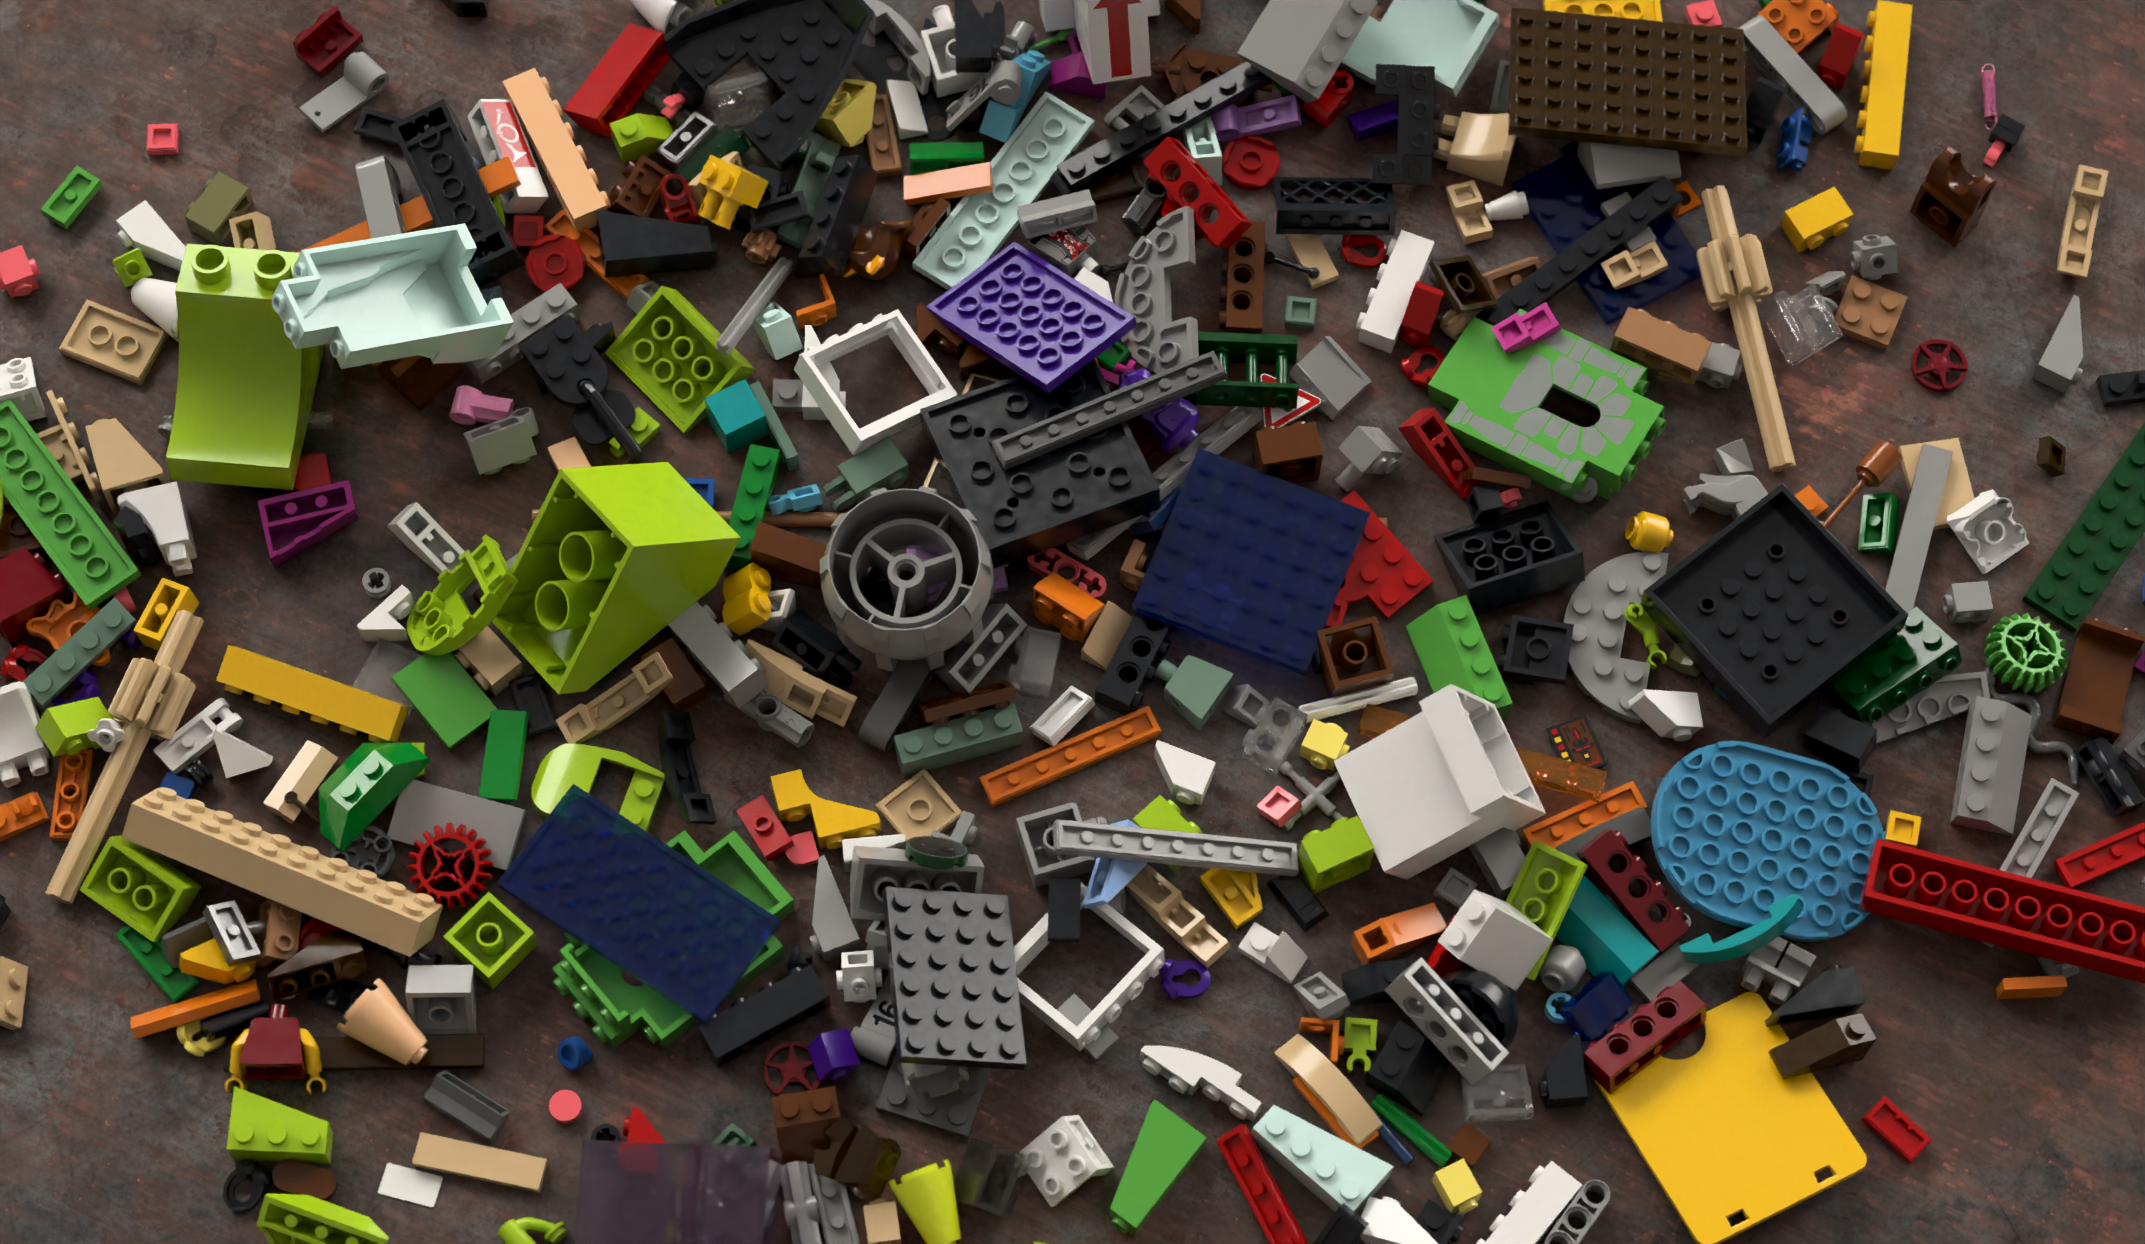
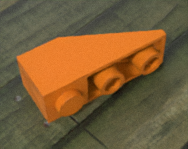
[1350,902,1447,966]

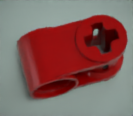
[1302,70,1354,128]
[659,174,700,225]

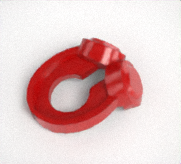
[1341,235,1387,268]
[1400,346,1445,387]
[1,643,48,682]

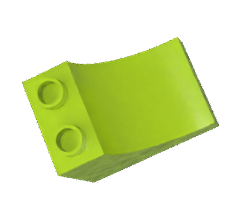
[166,244,325,490]

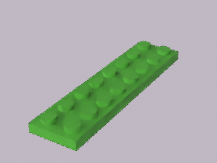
[0,398,141,611]

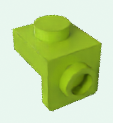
[112,248,153,288]

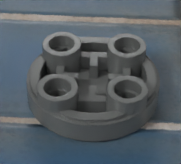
[330,825,395,880]

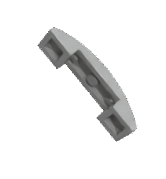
[864,0,931,95]

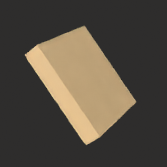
[875,768,962,841]

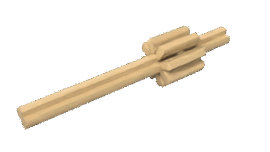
[1696,185,1796,473]
[45,610,204,905]

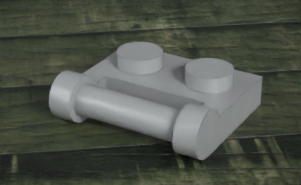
[1103,85,1164,159]

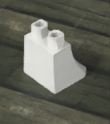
[117,481,197,577]
[0,682,51,788]

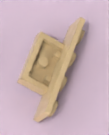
[37,390,102,503]

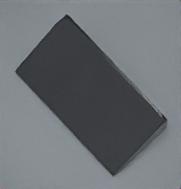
[200,1000,270,1042]

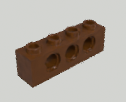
[1219,221,1265,334]

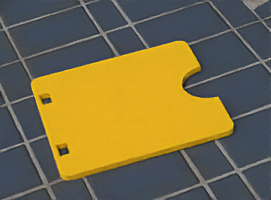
[1594,992,1867,1244]

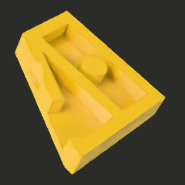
[1199,869,1263,930]

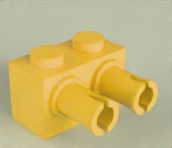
[697,154,769,230]

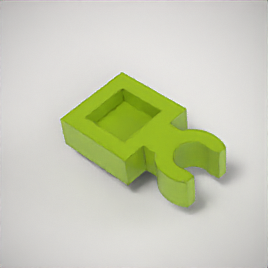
[1344,1017,1377,1075]

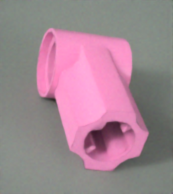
[449,386,514,425]

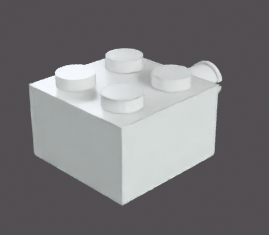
[921,5,994,98]

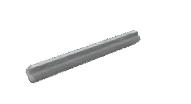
[715,257,793,355]

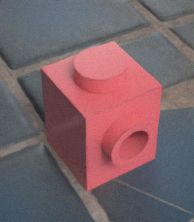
[0,245,40,298]

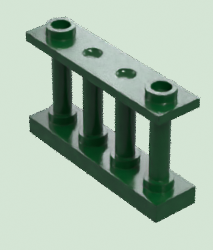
[1182,332,1299,409]

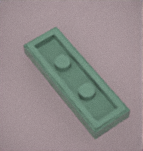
[749,381,799,471]

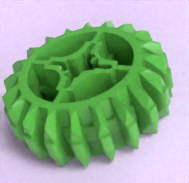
[1984,612,2069,694]

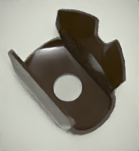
[814,1118,901,1202]

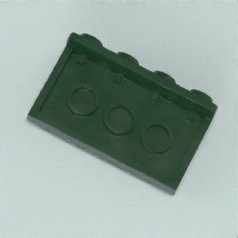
[1828,607,1962,724]

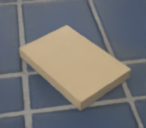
[59,300,169,385]
[1898,438,1975,530]

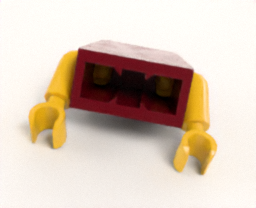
[225,1004,327,1095]

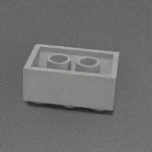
[1577,141,1681,189]

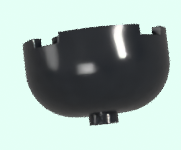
[1441,969,1519,1049]

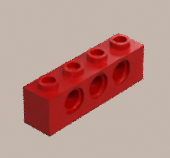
[1143,137,1252,249]

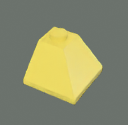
[815,78,876,147]

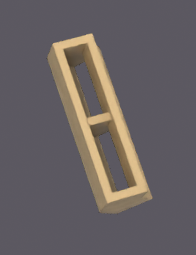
[263,740,338,824]

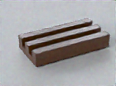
[1464,467,1532,490]

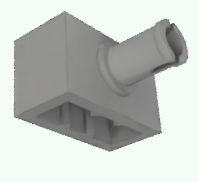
[1335,426,1403,492]

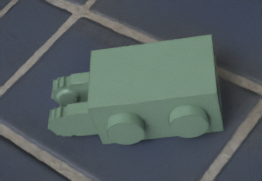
[821,436,909,512]

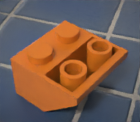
[1032,572,1105,644]

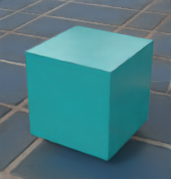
[704,379,768,454]

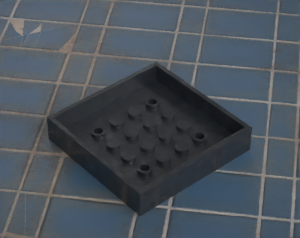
[920,359,1160,569]
[1641,483,1909,738]

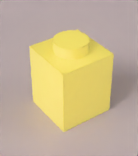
[1432,1158,1482,1214]

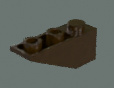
[268,929,369,1000]

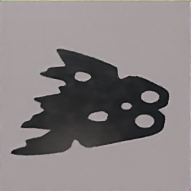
[853,1,1005,141]

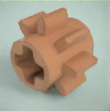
[742,229,781,264]

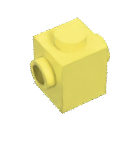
[1299,719,1350,771]

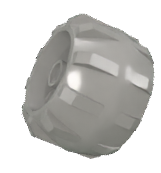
[820,486,994,672]

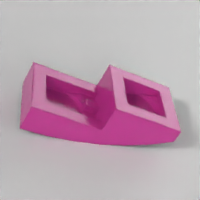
[1491,302,1562,353]

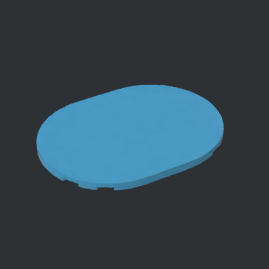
[1650,741,1887,942]

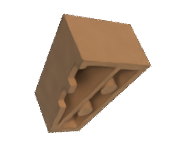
[1610,306,1712,385]

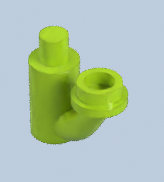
[497,1217,568,1244]

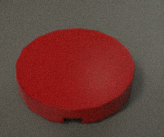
[1222,135,1281,191]
[525,234,586,292]

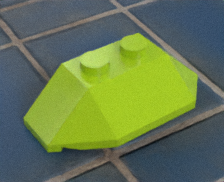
[256,1193,389,1244]

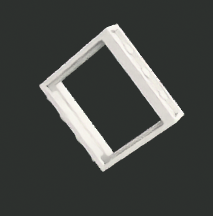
[794,309,958,455]
[1014,883,1165,1051]

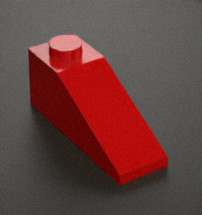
[1398,408,1482,499]

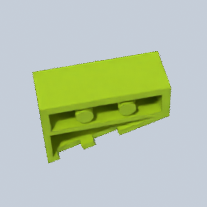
[227,1086,334,1164]

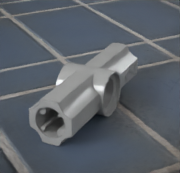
[724,691,815,748]
[779,1161,822,1244]

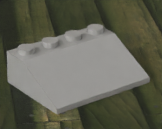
[1237,0,1378,104]

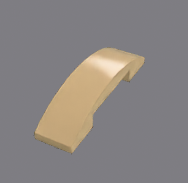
[2057,164,2108,279]
[556,652,673,744]
[1274,1034,1383,1146]

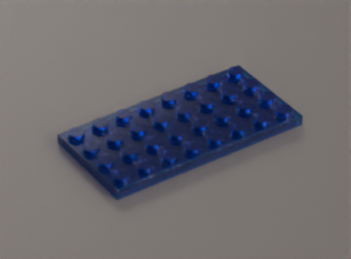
[497,784,781,1025]

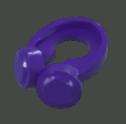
[51,668,101,706]
[1160,959,1211,999]

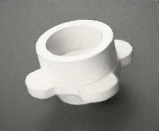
[88,718,126,752]

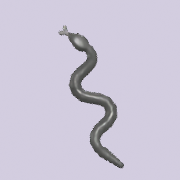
[1982,657,2079,786]

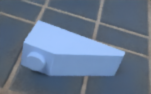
[1082,819,1147,909]

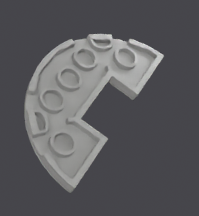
[1114,206,1199,373]
[1563,551,1669,724]

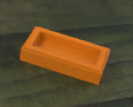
[1996,975,2067,1000]

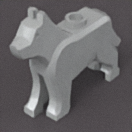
[1681,473,1824,555]

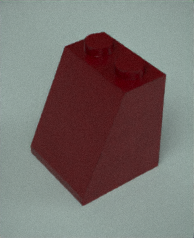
[0,547,70,647]

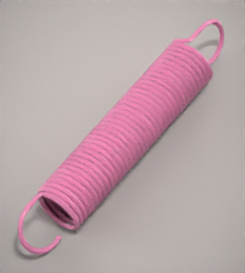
[1982,64,1998,130]

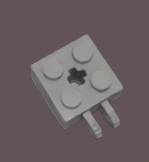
[1016,803,1107,888]

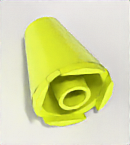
[888,1159,961,1244]

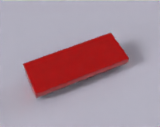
[563,23,670,138]

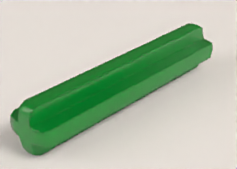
[1371,1093,1452,1167]

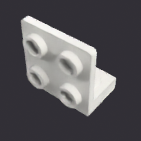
[0,357,46,422]
[1017,1115,1114,1207]

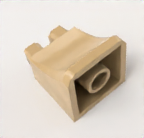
[1433,111,1517,186]

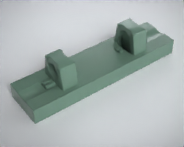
[775,133,841,249]

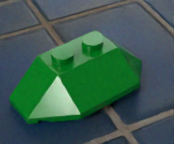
[319,742,431,852]

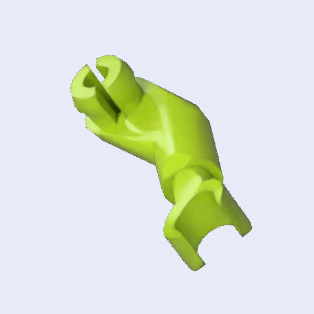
[1624,602,1667,669]

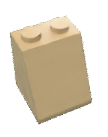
[85,418,168,516]

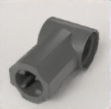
[1122,176,1168,234]

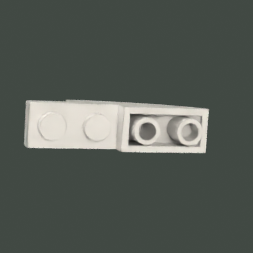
[1140,1046,1262,1122]

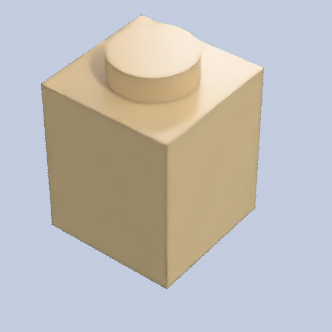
[863,1198,901,1244]

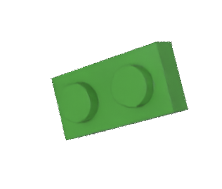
[40,166,103,229]

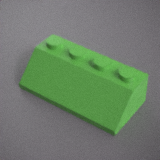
[1405,595,1513,719]

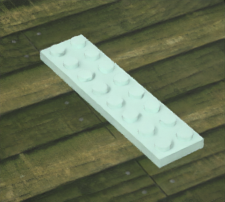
[912,92,1094,290]

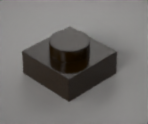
[2036,436,2066,477]

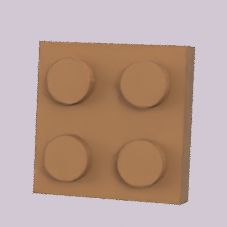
[1830,275,1908,351]

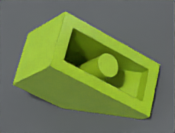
[610,113,673,164]

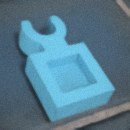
[768,484,823,515]

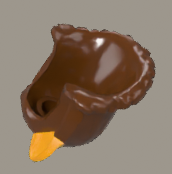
[842,220,914,281]

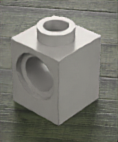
[1942,581,1993,624]

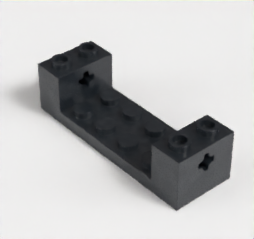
[391,99,525,288]

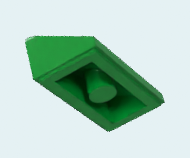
[1858,493,1899,556]

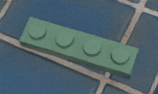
[23,597,138,707]

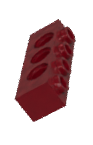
[1575,829,1690,952]
[1584,980,1706,1094]

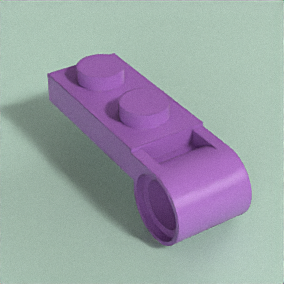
[1212,95,1301,142]

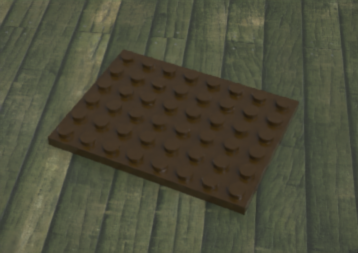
[1508,8,1747,157]

